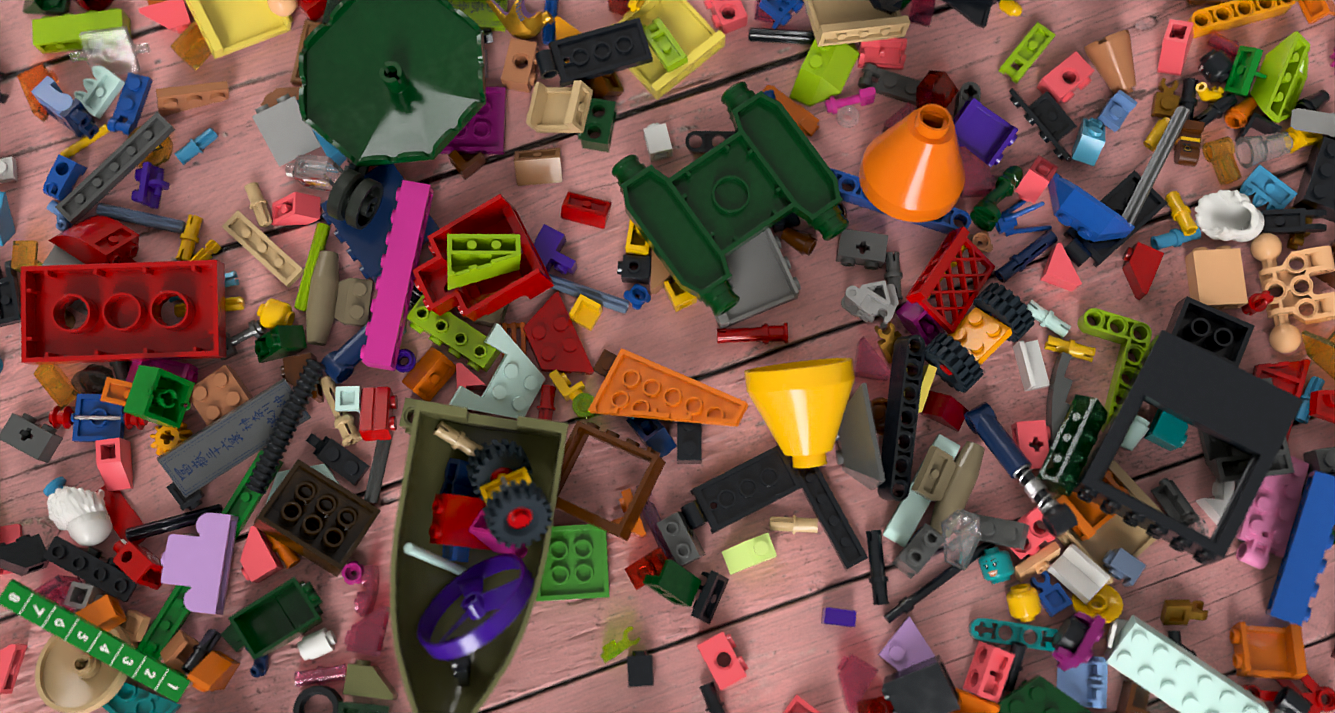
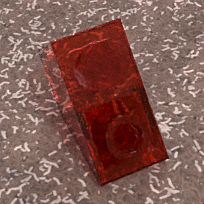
[916,70,959,109]

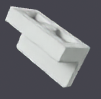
[1013,340,1050,392]
[1048,544,1111,604]

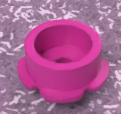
[342,561,366,585]

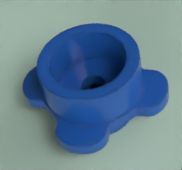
[623,284,651,310]

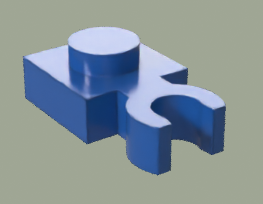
[1030,571,1073,617]

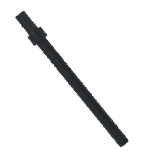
[883,542,997,624]

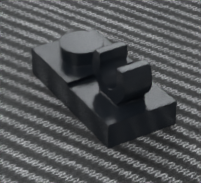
[691,570,729,624]

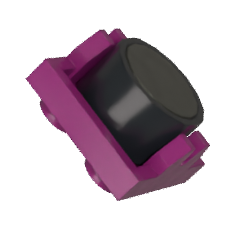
[1051,611,1106,672]

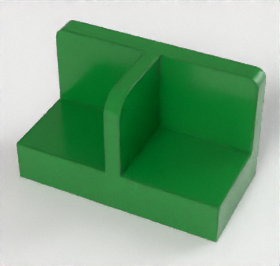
[1224,46,1267,97]

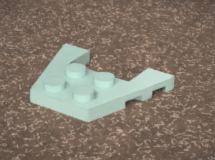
[449,323,546,419]

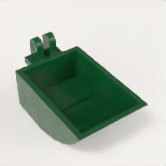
[228,576,323,660]

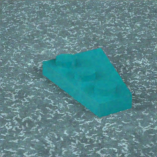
[102,682,182,713]

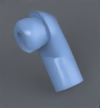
[46,200,73,232]

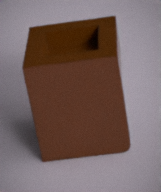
[448,150,486,180]

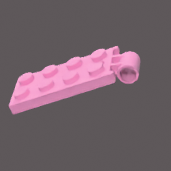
[1236,455,1309,570]

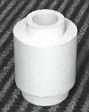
[297,627,337,661]

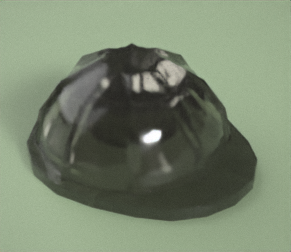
[71,364,115,394]

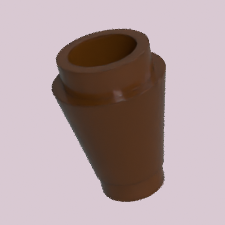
[781,227,817,256]

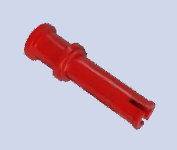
[717,323,788,344]

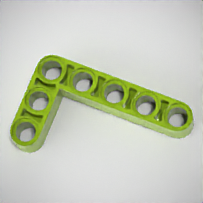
[1077,308,1152,432]

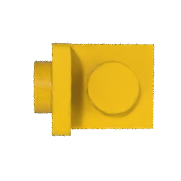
[1279,127,1323,154]
[548,370,586,402]

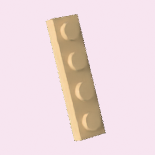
[222,210,304,288]

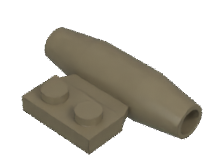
[306,251,373,346]
[911,441,985,537]

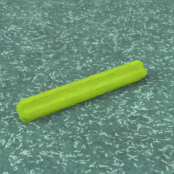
[294,223,330,312]

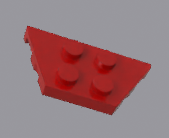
[523,291,594,375]
[1253,359,1311,442]

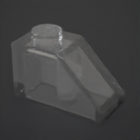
[941,508,981,571]

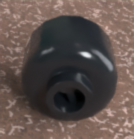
[1198,49,1234,84]

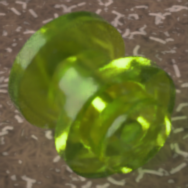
[572,393,595,420]

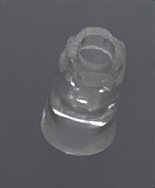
[1235,131,1293,169]

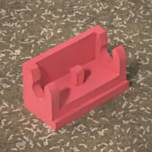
[858,38,907,70]

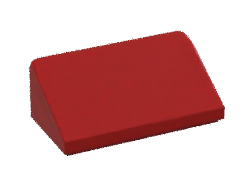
[561,192,612,229]

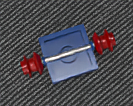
[49,394,148,442]

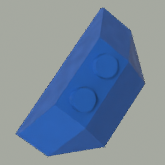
[1048,173,1135,242]

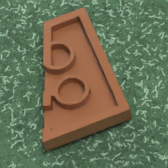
[156,81,229,117]

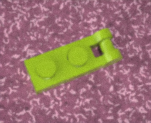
[642,17,688,73]
[998,22,1056,84]

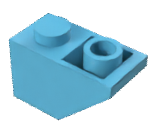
[1072,118,1105,166]

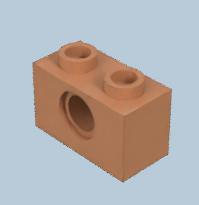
[501,38,539,93]

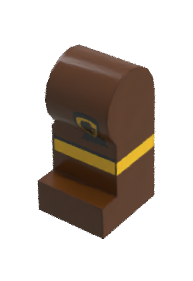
[1174,119,1205,167]

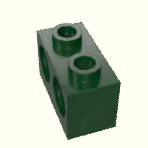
[578,98,617,152]

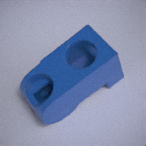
[43,154,87,202]

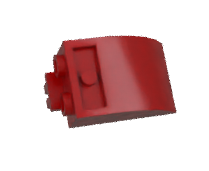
[48,216,140,264]

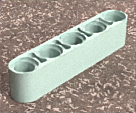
[882,434,960,547]

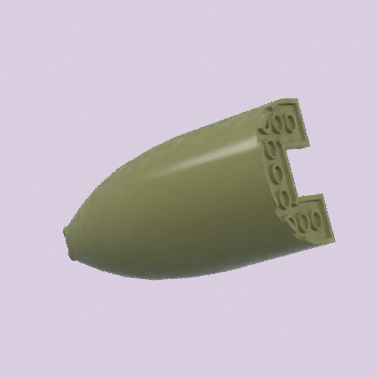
[390,400,568,713]

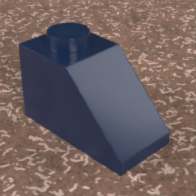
[626,417,677,458]

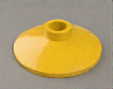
[1072,584,1123,624]

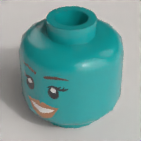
[978,547,1015,584]

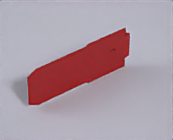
[96,485,146,545]

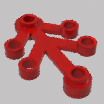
[1242,674,1335,713]

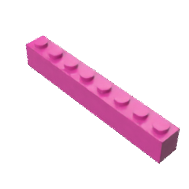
[360,180,434,371]

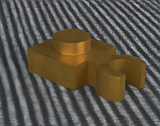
[1151,78,1180,119]
[875,321,902,364]

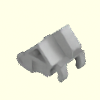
[841,280,899,330]

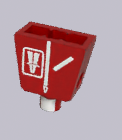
[113,539,163,590]

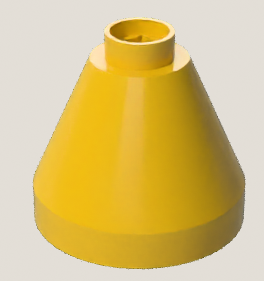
[744,358,855,468]

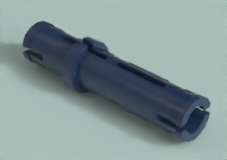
[995,230,1058,283]

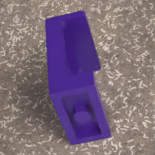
[952,96,1019,168]

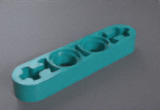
[969,618,1058,652]

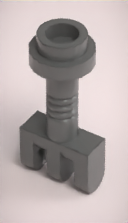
[221,320,266,360]

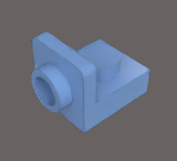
[1097,90,1137,132]

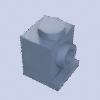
[1102,548,1146,587]

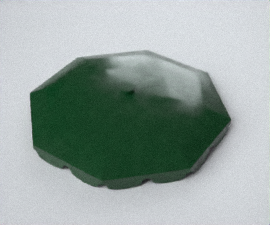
[299,0,486,167]

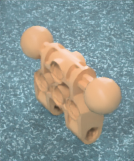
[1250,233,1335,353]

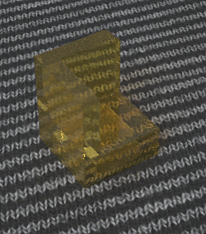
[11,240,43,273]

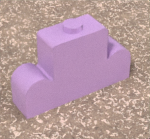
[161,513,238,615]

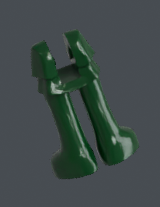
[970,166,1023,232]

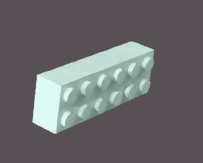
[1104,615,1269,713]

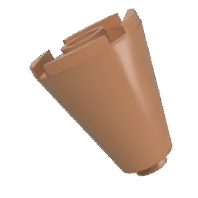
[1084,29,1136,94]

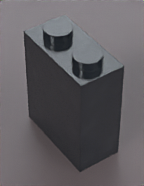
[881,655,961,713]

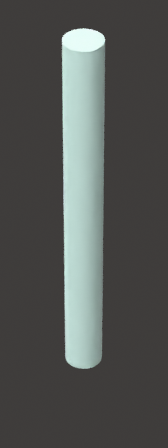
[404,543,468,575]

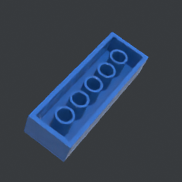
[1265,471,1335,626]

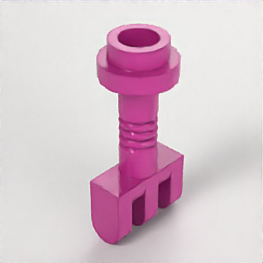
[825,87,876,114]

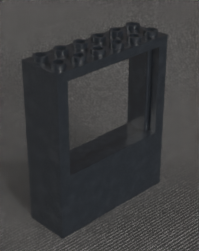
[1072,329,1304,565]

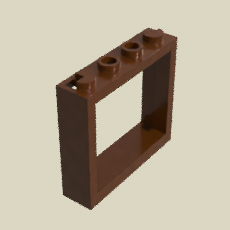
[555,421,666,541]

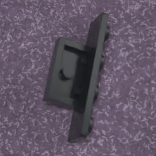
[1009,88,1077,162]
[43,536,138,602]

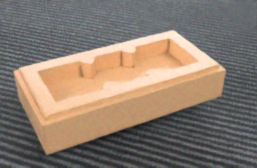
[1015,541,1061,583]

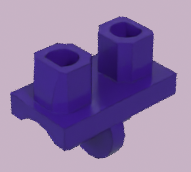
[131,162,170,209]

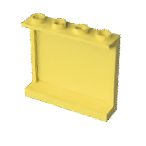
[185,0,293,59]
[612,0,726,100]

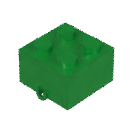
[123,365,195,429]

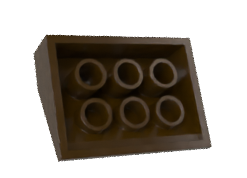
[254,459,381,577]

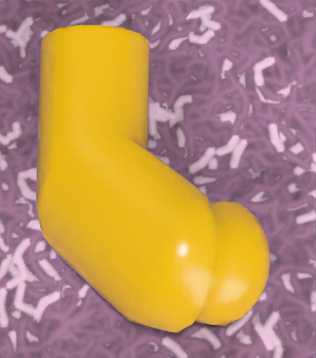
[999,0,1022,17]
[1195,82,1224,102]

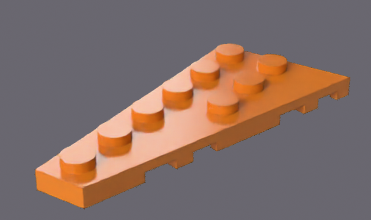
[588,348,749,427]

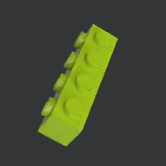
[407,294,501,373]

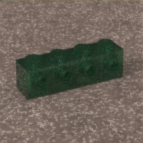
[1037,394,1108,496]

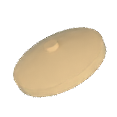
[35,625,132,713]

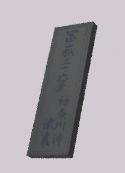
[157,378,311,498]

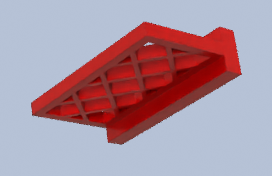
[905,226,996,334]

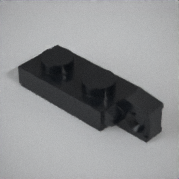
[306,433,370,486]

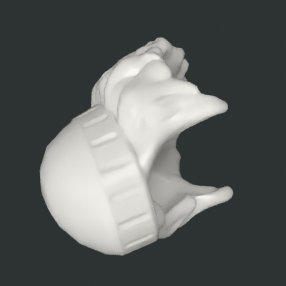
[1194,190,1264,242]
[47,486,113,546]

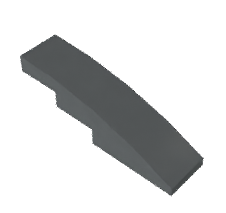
[1046,352,1074,453]

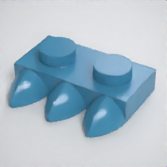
[1240,164,1298,210]

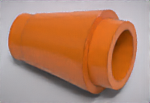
[1225,97,1258,129]

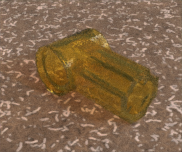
[1202,136,1242,185]

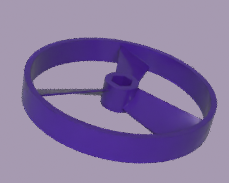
[417,554,534,660]

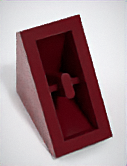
[919,391,969,432]

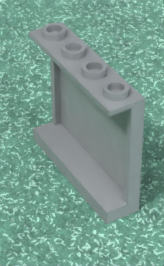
[712,226,801,329]

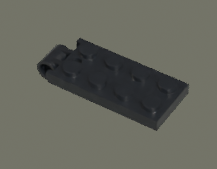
[535,17,653,87]
[1063,170,1168,267]
[680,445,802,534]

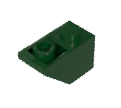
[254,325,307,363]

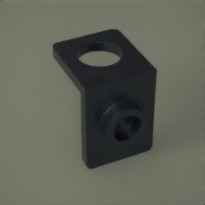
[1234,112,1282,143]

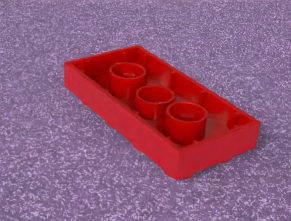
[21,260,226,365]

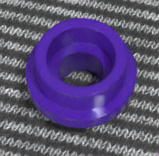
[396,349,416,373]

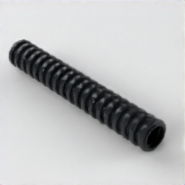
[245,359,326,494]

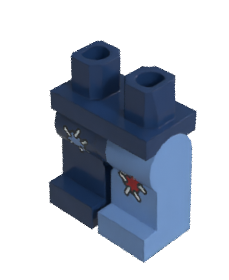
[31,76,100,139]

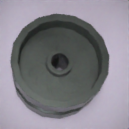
[327,169,383,230]

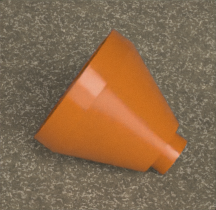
[859,104,965,222]

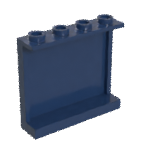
[320,164,440,283]

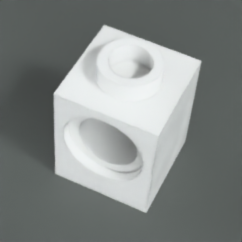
[643,123,673,162]

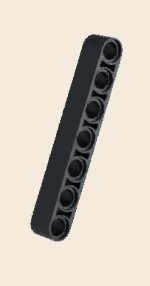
[877,335,926,501]

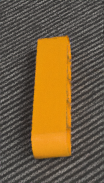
[1187,0,1297,38]

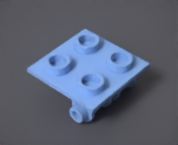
[1056,656,1108,709]

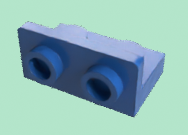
[758,0,805,30]

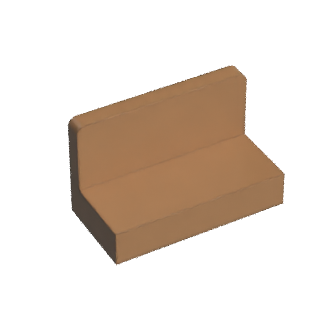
[514,148,563,186]

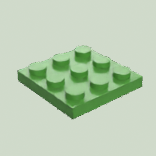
[536,524,610,602]

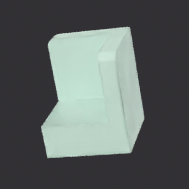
[335,386,363,413]

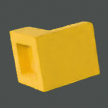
[664,280,697,312]
[569,294,603,331]

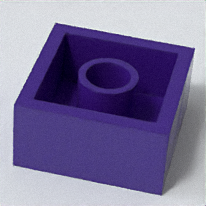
[821,607,857,627]

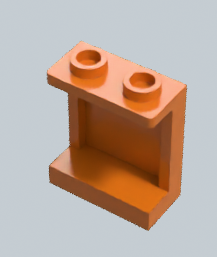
[1054,469,1130,541]
[1229,621,1308,680]

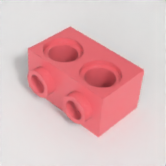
[703,0,748,34]
[1010,504,1055,559]
[963,641,1015,703]

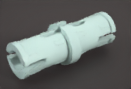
[1027,299,1071,338]

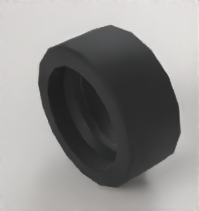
[293,686,344,713]

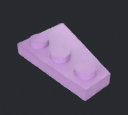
[878,616,935,671]

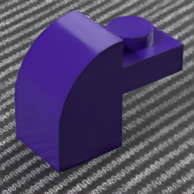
[534,224,577,275]

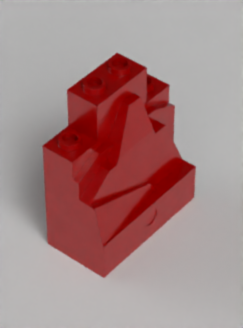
[412,194,555,321]

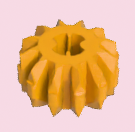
[150,422,193,456]

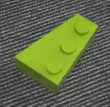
[447,234,521,290]

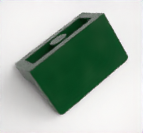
[643,559,701,607]

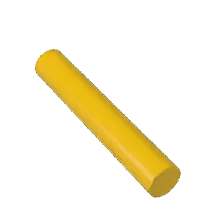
[60,123,110,158]

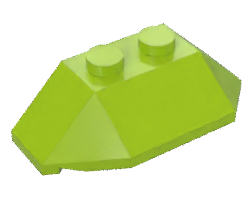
[1250,31,1311,123]
[789,39,860,107]

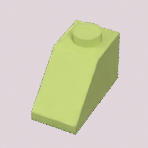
[722,533,777,575]

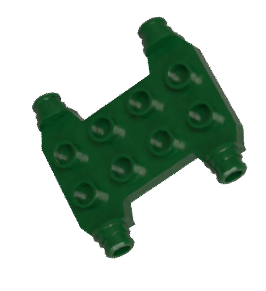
[612,82,849,316]

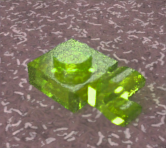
[600,626,641,663]

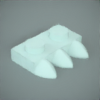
[74,66,126,119]

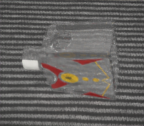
[286,155,344,192]

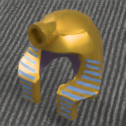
[485,0,555,40]

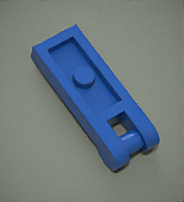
[107,72,153,136]

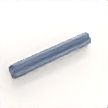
[96,203,186,234]
[549,274,629,314]

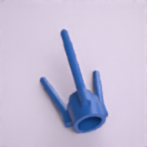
[995,200,1052,237]

